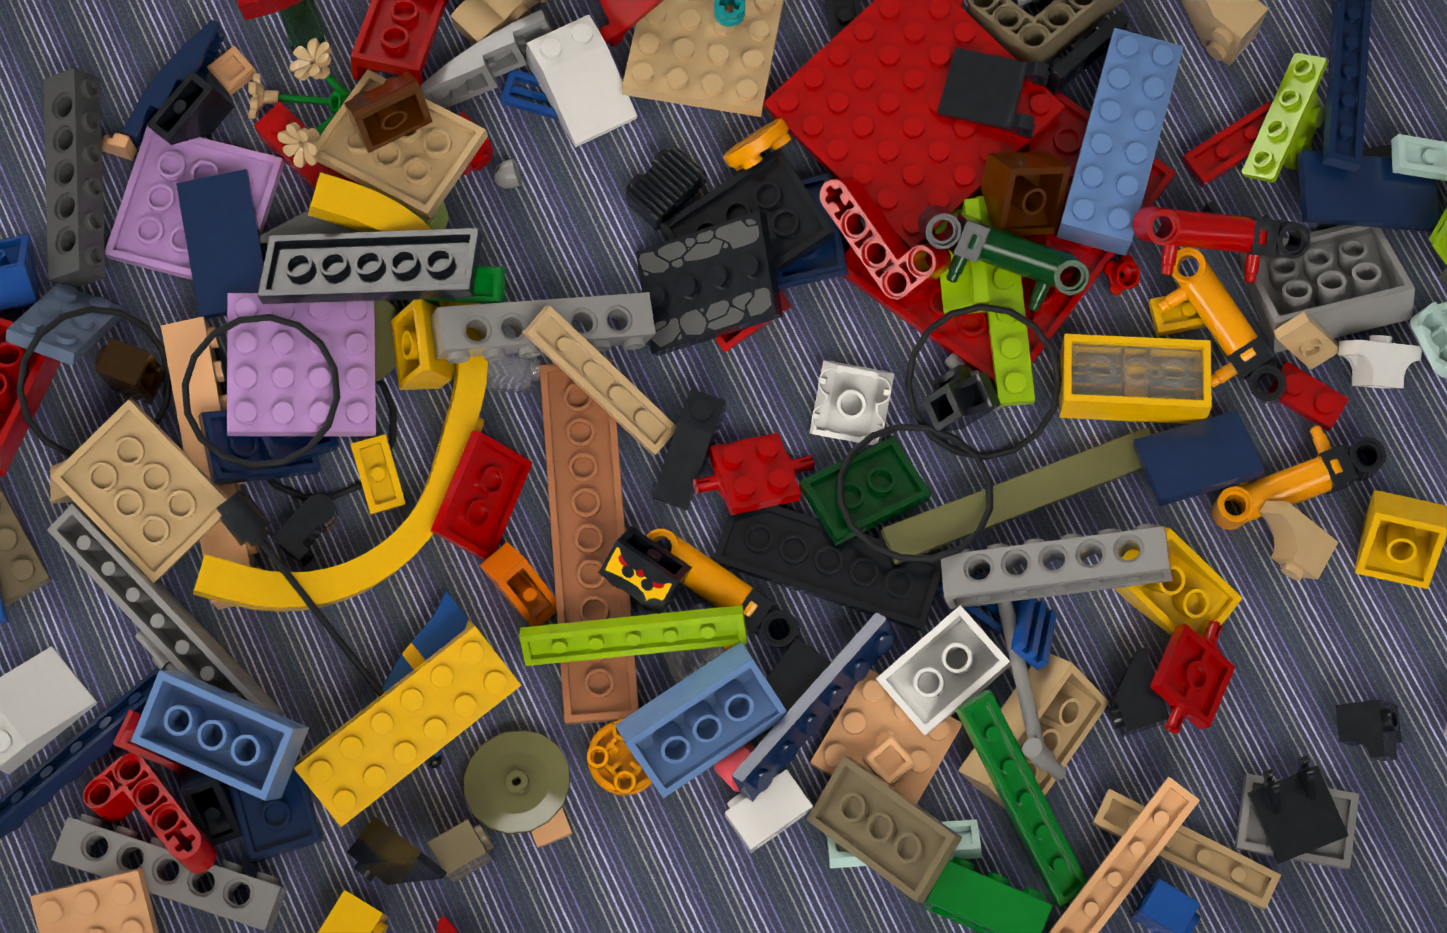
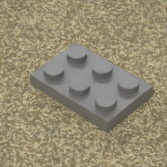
[1234,773,1359,870]

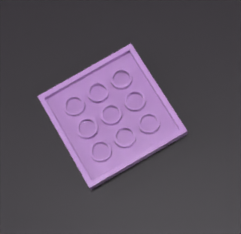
[105,126,285,280]
[227,293,376,437]

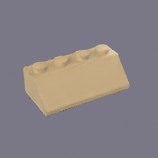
[958,654,1109,809]

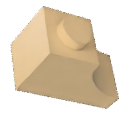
[1259,500,1339,581]

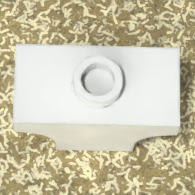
[1338,335,1422,389]

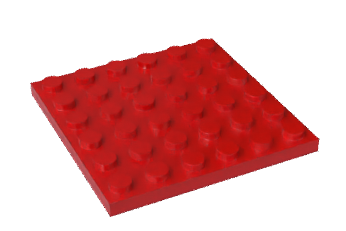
[763,0,1065,250]

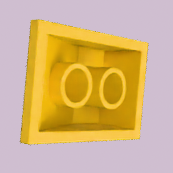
[1113,525,1242,636]

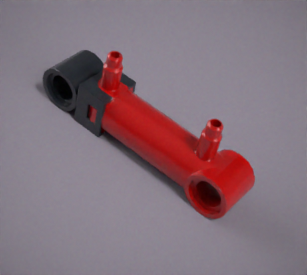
[1133,206,1310,283]

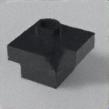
[922,364,1001,432]
[1336,699,1402,761]

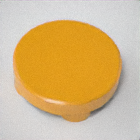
[723,118,791,171]
[587,719,652,796]

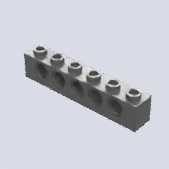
[44,68,105,288]

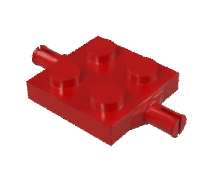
[693,433,815,515]
[1150,620,1235,734]

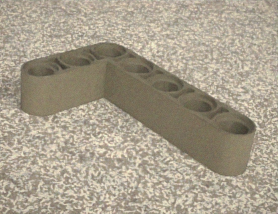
[967,0,1125,64]

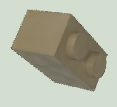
[427,819,495,883]

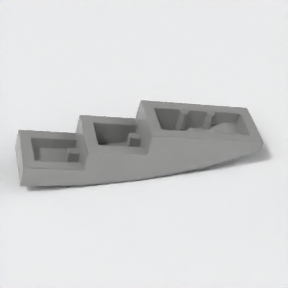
[421,10,553,108]

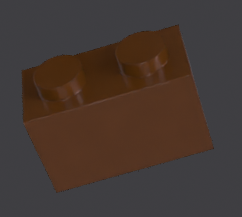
[344,72,433,153]
[981,151,1071,236]

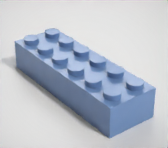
[1056,28,1184,256]

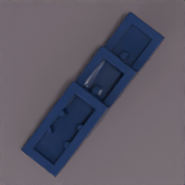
[122,20,225,148]

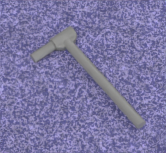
[997,601,1066,780]

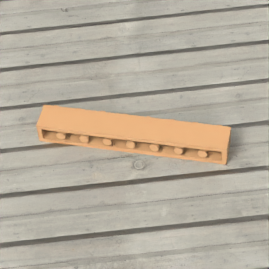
[161,316,261,610]

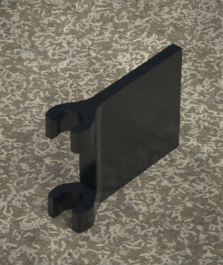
[937,48,1050,139]

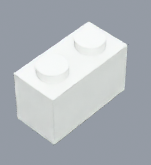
[725,769,813,853]

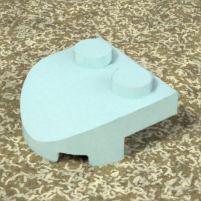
[1410,301,1447,378]

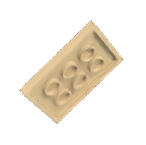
[316,69,488,220]
[50,399,228,583]

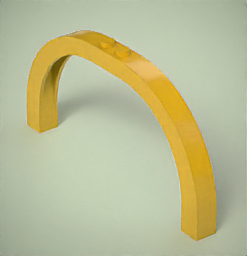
[193,172,488,612]

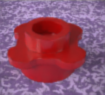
[1103,254,1140,295]

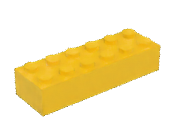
[294,624,521,827]

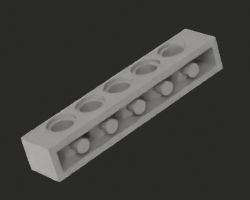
[430,292,656,364]
[941,524,1173,609]
[51,814,287,933]

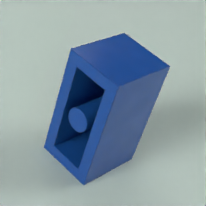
[1131,879,1201,933]

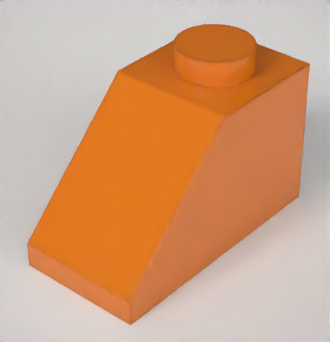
[479,542,557,626]

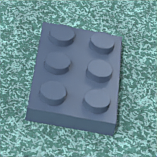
[5,283,123,366]

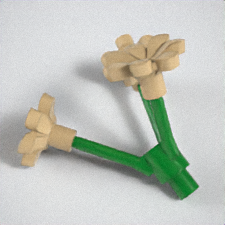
[248,38,350,168]

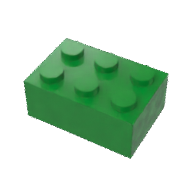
[923,857,1053,933]

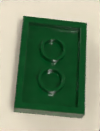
[799,436,932,545]

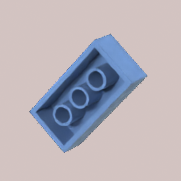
[131,670,309,801]

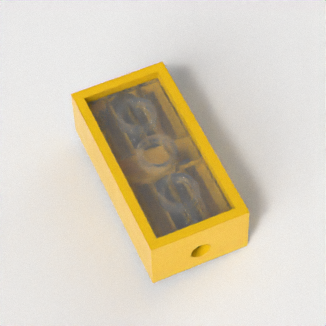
[1059,334,1212,424]

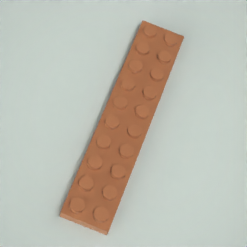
[539,359,639,725]

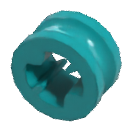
[714,0,745,27]

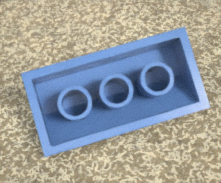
[615,641,787,798]

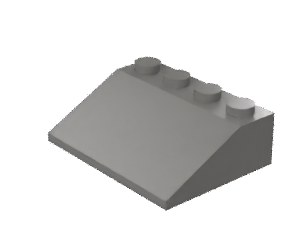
[1238,225,1415,353]

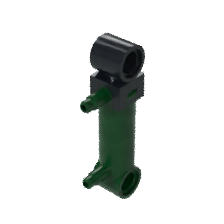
[918,205,1089,312]

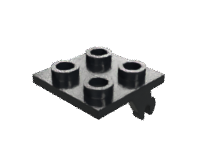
[1247,756,1349,864]

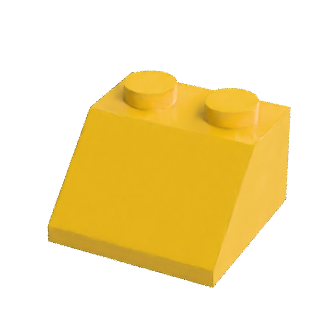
[391,299,455,390]
[1355,490,1447,589]

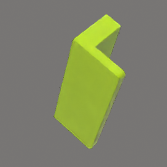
[935,198,990,314]

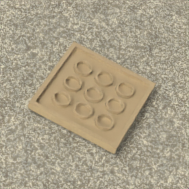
[622,0,784,117]

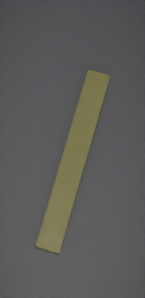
[881,427,1152,565]

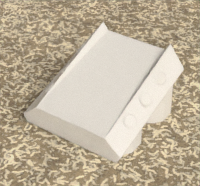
[809,360,894,445]

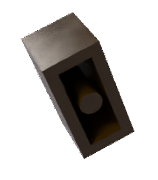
[95,337,165,405]

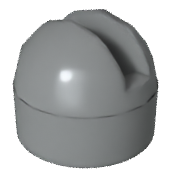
[494,159,522,189]

